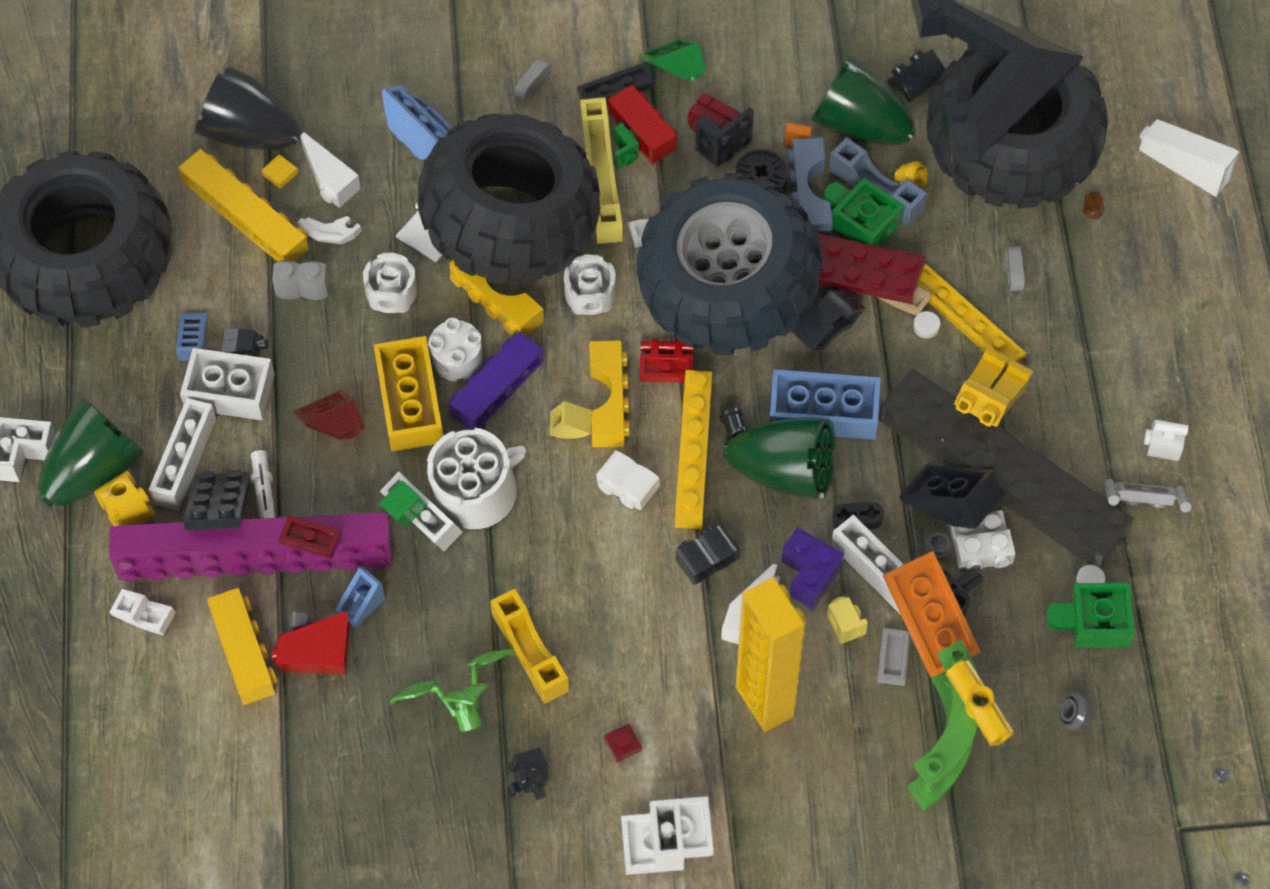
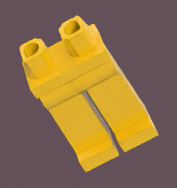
[954,347,1034,427]

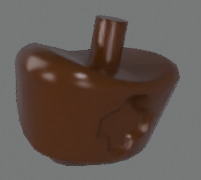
[1083,191,1104,219]

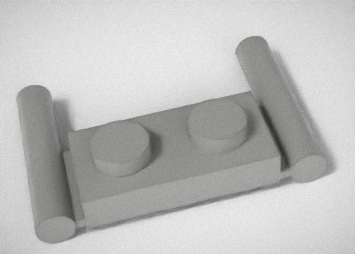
[1104,479,1191,512]

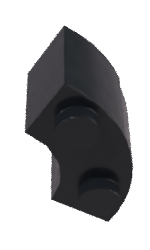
[791,288,865,351]

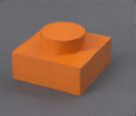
[784,123,812,147]

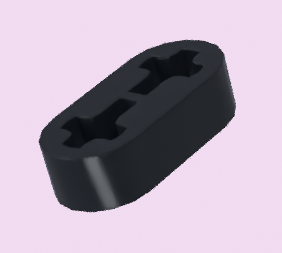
[832,502,884,530]

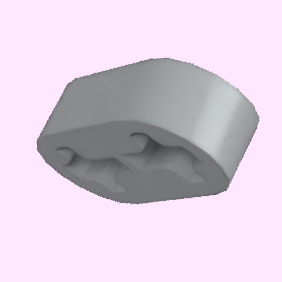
[514,59,552,101]
[1005,246,1024,291]

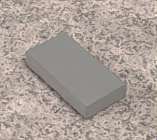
[877,628,910,686]

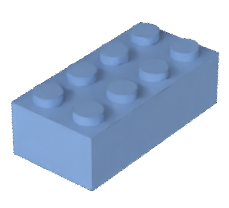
[769,369,881,440]

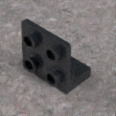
[695,107,754,168]

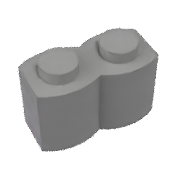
[272,261,329,300]

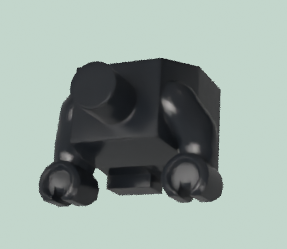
[221,328,269,357]
[508,747,548,800]

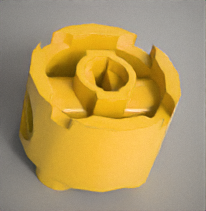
[94,471,156,526]

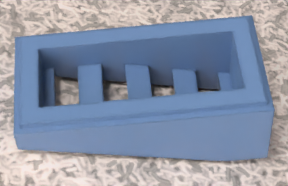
[176,313,207,361]

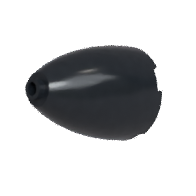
[195,64,302,150]

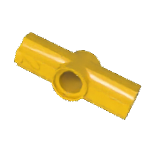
[946,660,1013,746]

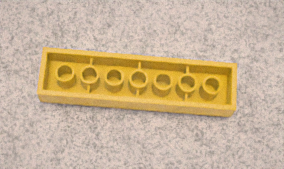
[736,577,806,733]

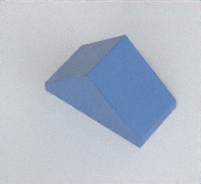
[335,566,385,627]

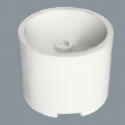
[427,428,517,529]

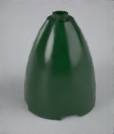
[811,55,916,145]
[38,399,144,507]
[723,417,836,499]

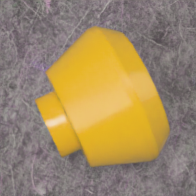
[895,161,928,190]

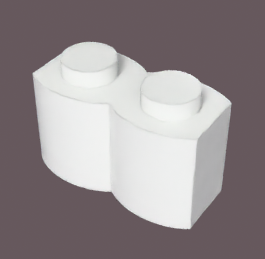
[596,451,660,510]

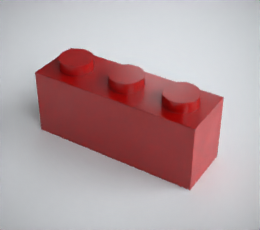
[608,85,678,164]

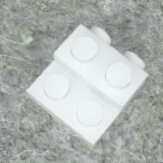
[949,510,1015,571]

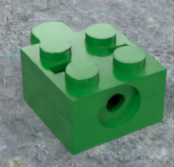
[824,178,905,246]
[1045,583,1135,648]

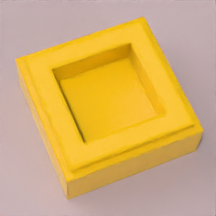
[261,155,298,189]

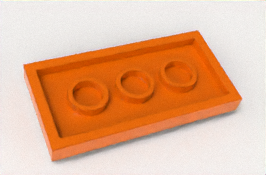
[882,551,981,677]

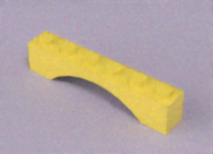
[580,98,623,244]

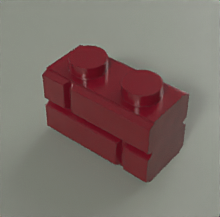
[688,93,742,133]

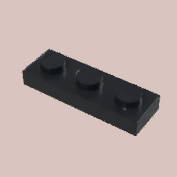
[577,62,655,104]

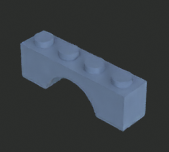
[829,137,927,226]
[787,138,832,236]

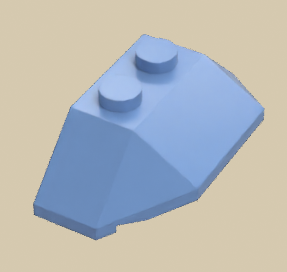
[382,86,453,160]

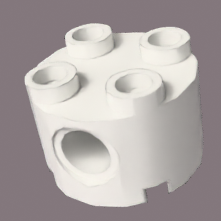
[363,253,417,313]
[564,254,616,315]
[428,318,483,381]

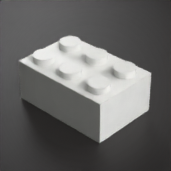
[180,348,275,421]

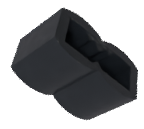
[675,525,740,585]

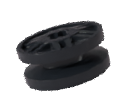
[735,149,788,194]

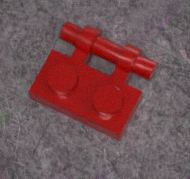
[639,338,693,383]

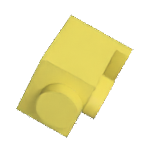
[827,596,868,644]

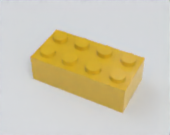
[373,336,443,452]

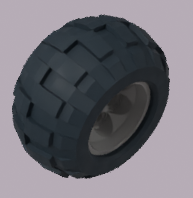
[636,173,823,355]

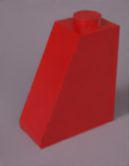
[272,612,351,674]

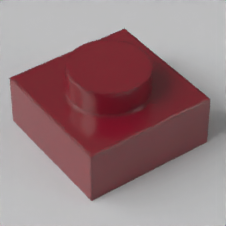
[604,723,642,763]

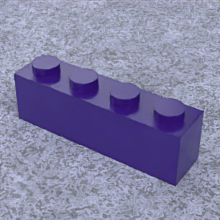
[449,331,544,430]

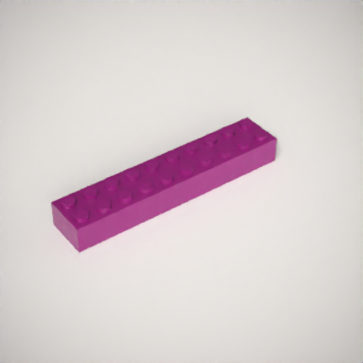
[109,512,393,582]

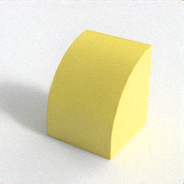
[549,401,591,439]

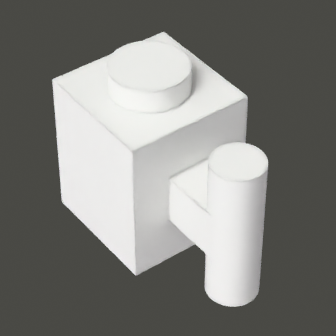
[1143,420,1188,461]

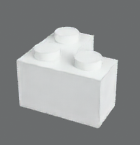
[0,417,56,482]

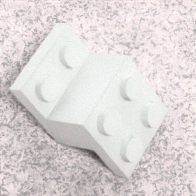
[621,797,714,875]

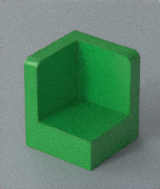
[379,481,428,529]

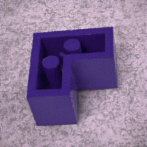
[781,527,844,610]

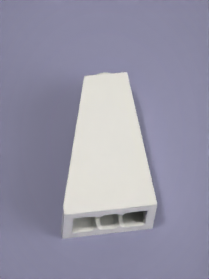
[1139,119,1239,197]

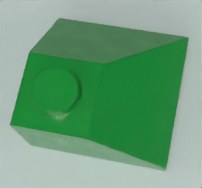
[639,38,707,81]

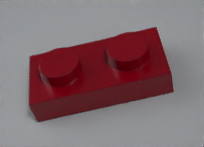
[279,515,342,559]

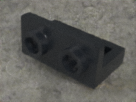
[887,49,945,102]

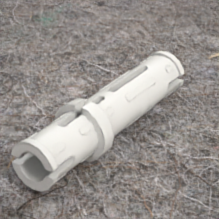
[250,450,275,519]

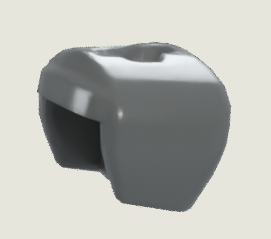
[288,610,311,632]

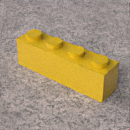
[207,588,277,705]

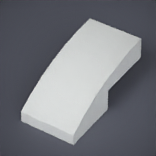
[109,589,176,636]

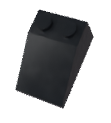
[899,465,1003,529]

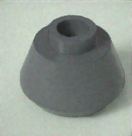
[1058,692,1095,730]

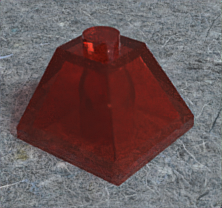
[293,389,365,440]

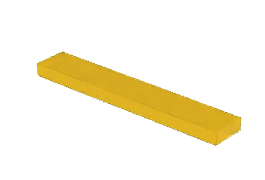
[918,263,1027,371]

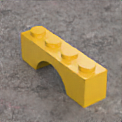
[449,260,544,336]
[589,341,629,447]
[490,589,569,704]

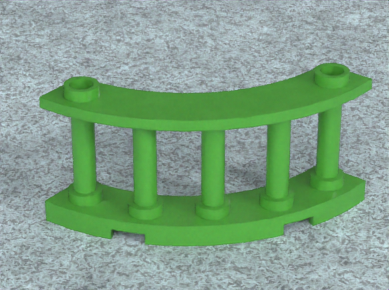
[908,640,981,811]

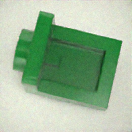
[613,123,639,169]

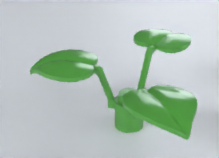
[390,649,514,732]

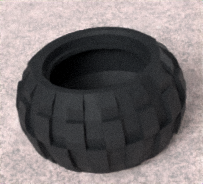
[926,48,1108,208]
[417,113,601,284]
[0,151,173,327]

